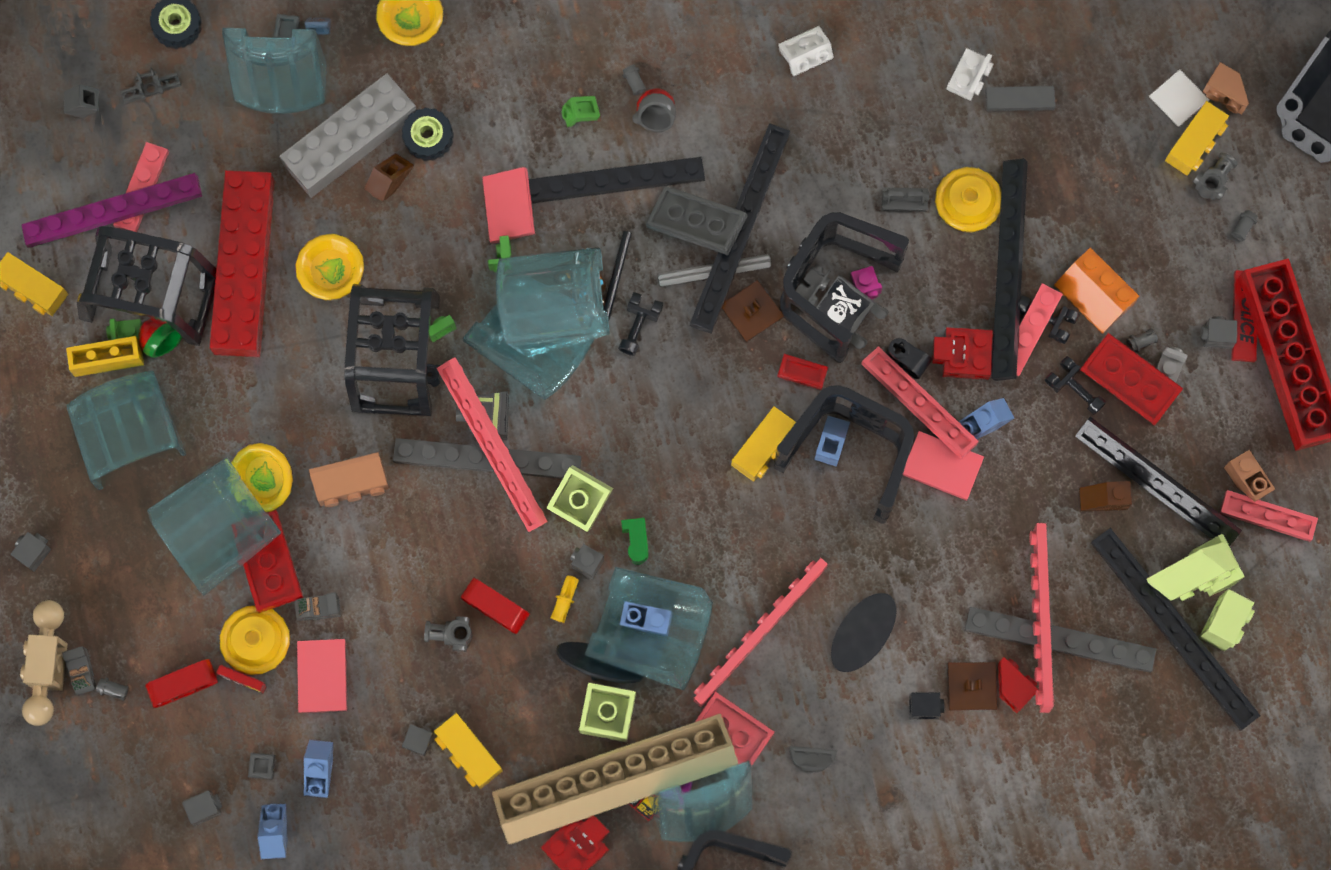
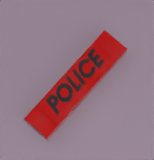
[1231,270,1257,362]

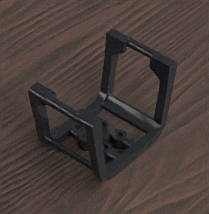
[780,212,909,363]
[76,226,216,346]
[345,284,440,416]
[774,385,914,524]
[677,829,792,870]

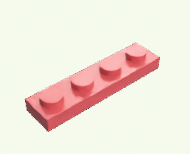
[113,142,169,232]
[1017,283,1063,376]
[1220,490,1318,542]

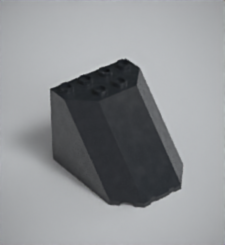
[1276,30,1331,163]

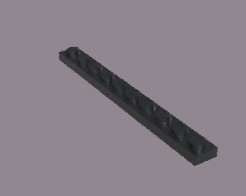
[690,123,790,334]
[991,158,1028,381]
[1091,528,1261,731]

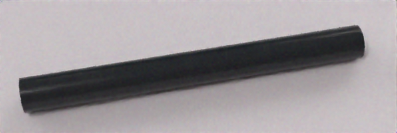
[601,231,632,320]

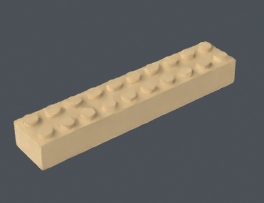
[492,714,739,844]

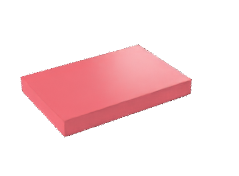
[482,167,535,244]
[903,431,984,501]
[297,639,347,713]
[695,692,775,772]

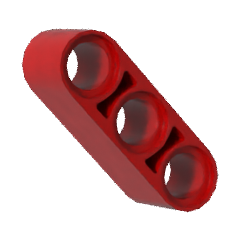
[460,578,530,635]
[145,659,218,708]

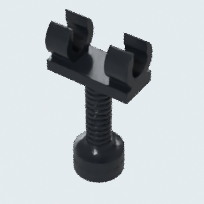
[618,292,663,356]
[1020,295,1080,344]
[1045,356,1106,415]

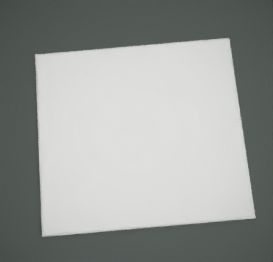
[1149,70,1209,127]

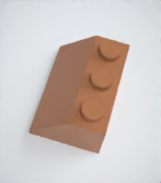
[309,452,389,508]

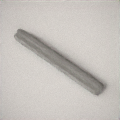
[658,254,771,286]

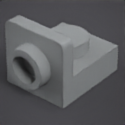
[1156,347,1188,382]

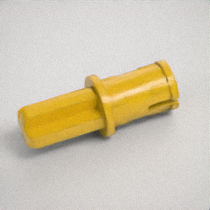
[550,575,579,623]

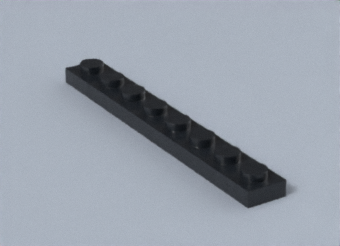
[529,156,705,204]
[1075,417,1242,547]

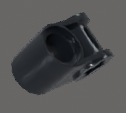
[886,338,932,380]

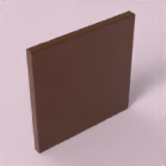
[722,280,784,342]
[948,662,997,710]

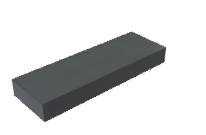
[985,86,1055,111]

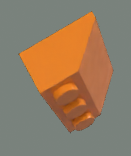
[1054,248,1140,334]

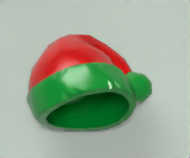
[138,318,182,358]

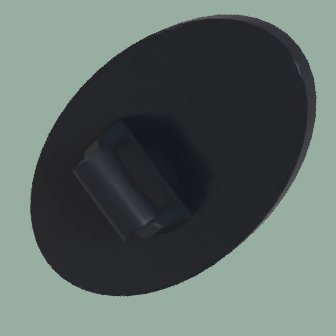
[831,593,897,672]
[556,642,645,683]

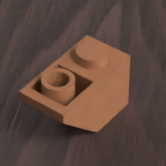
[1203,63,1249,115]
[1224,450,1275,502]

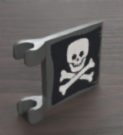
[816,275,889,349]

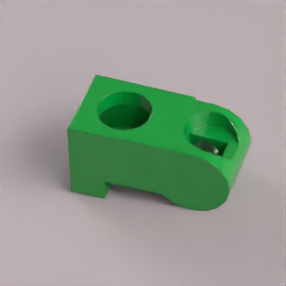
[621,518,648,565]

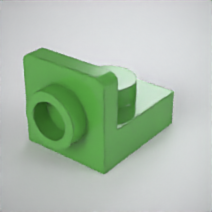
[562,96,600,127]
[488,236,513,273]
[429,315,456,342]
[106,318,142,340]

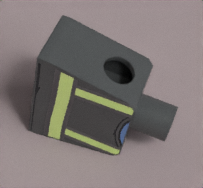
[456,391,509,440]

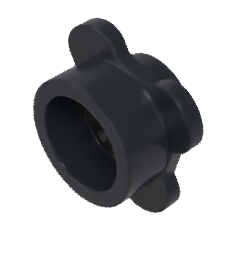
[427,363,440,387]

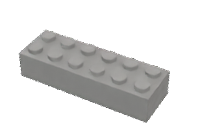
[279,73,416,198]

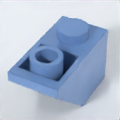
[958,398,1014,439]
[814,416,850,467]
[620,601,673,637]
[304,740,333,798]
[258,804,287,859]

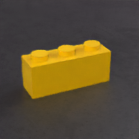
[1165,101,1229,176]
[0,252,69,317]
[66,336,144,377]
[731,406,796,482]
[434,713,503,789]

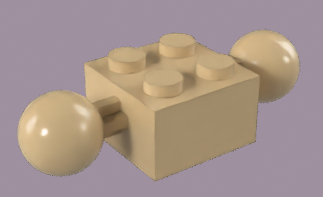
[21,600,68,726]

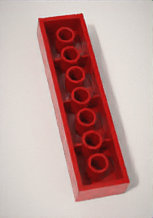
[210,170,275,357]
[1239,258,1331,451]

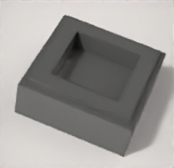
[402,724,433,756]
[248,753,275,780]

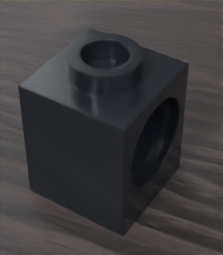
[909,692,945,719]

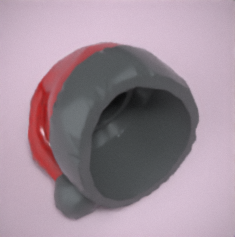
[632,88,676,132]

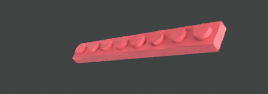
[437,357,548,532]
[1030,523,1054,713]
[694,558,828,707]

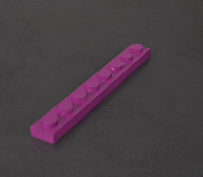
[21,173,202,248]

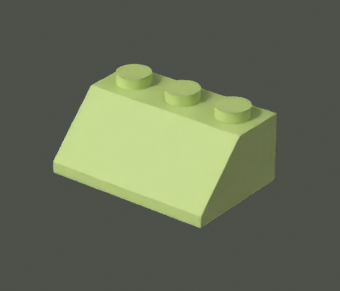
[1147,542,1238,601]

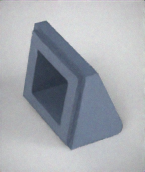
[305,18,331,34]

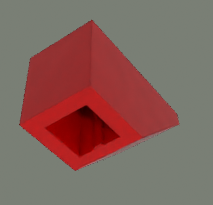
[998,657,1039,713]

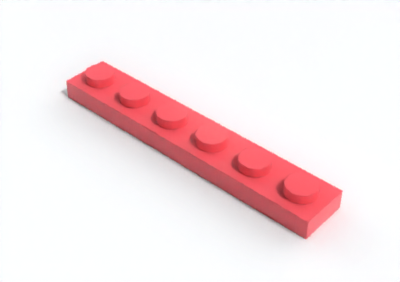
[861,346,979,459]

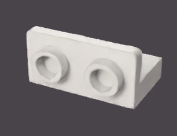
[778,26,833,76]
[947,48,993,101]

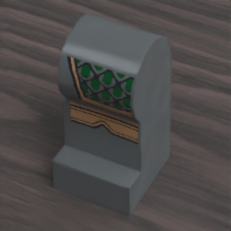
[294,592,341,621]
[62,646,96,695]

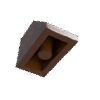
[364,153,414,201]
[1079,481,1132,512]

